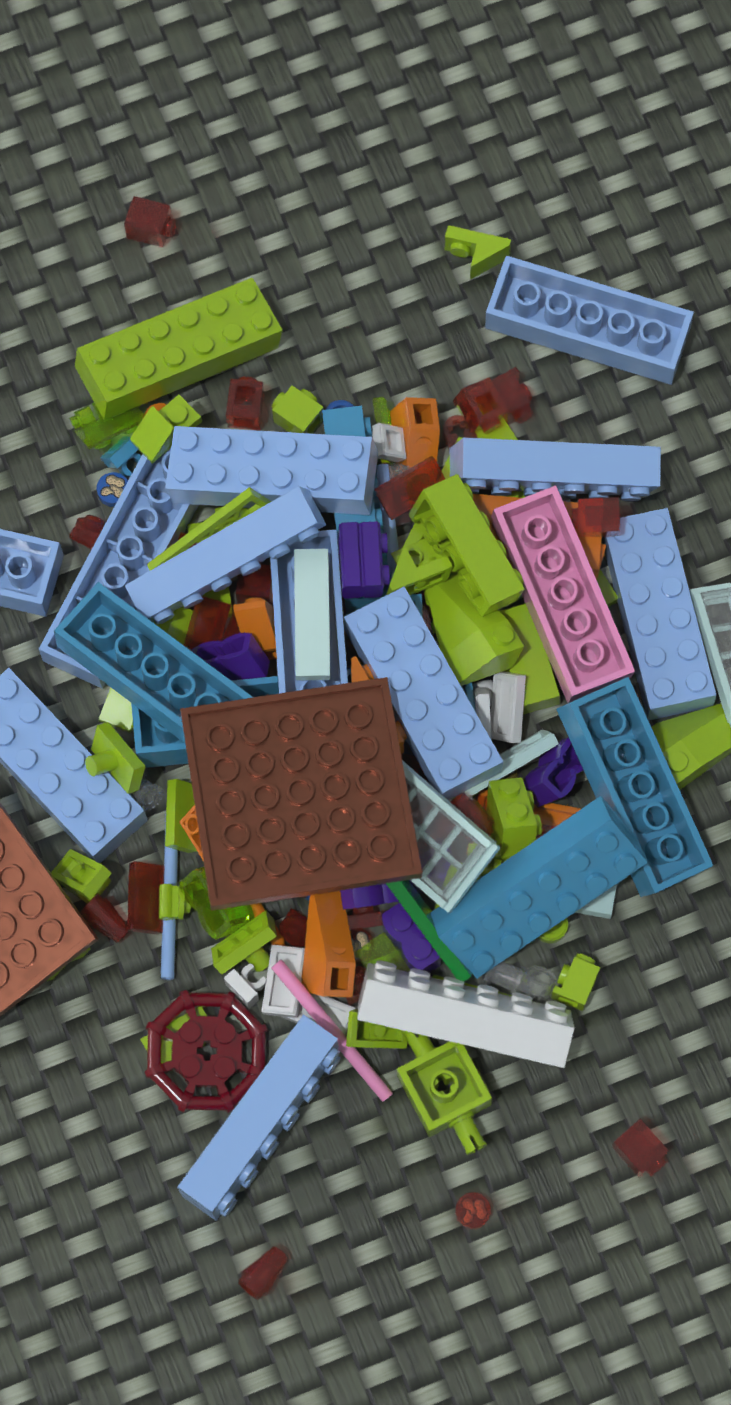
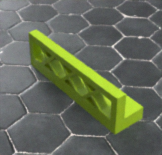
[147,487,272,571]

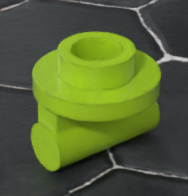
[159,884,191,921]

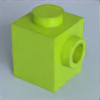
[272,385,324,434]

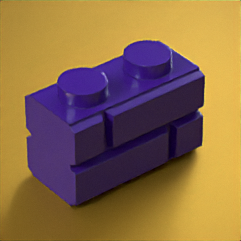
[338,521,390,599]

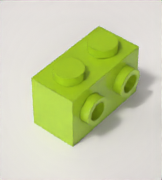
[486,777,542,858]

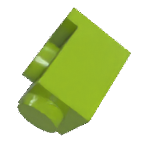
[551,953,600,1012]

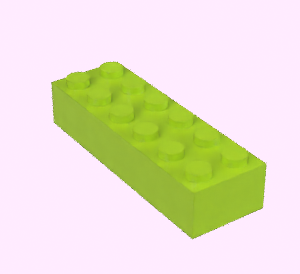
[75,277,283,420]

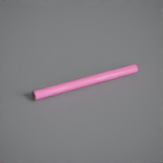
[271,959,393,1102]

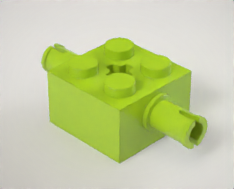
[397,1030,492,1155]

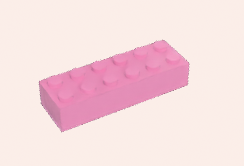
[490,485,635,703]

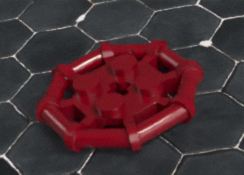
[144,990,268,1113]

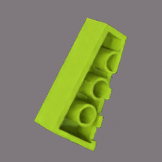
[408,474,525,617]

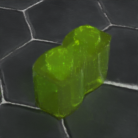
[179,867,254,940]

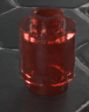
[447,792,494,844]

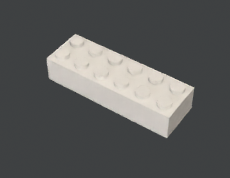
[357,961,574,1068]

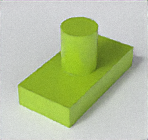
[85,722,145,794]
[211,910,277,975]

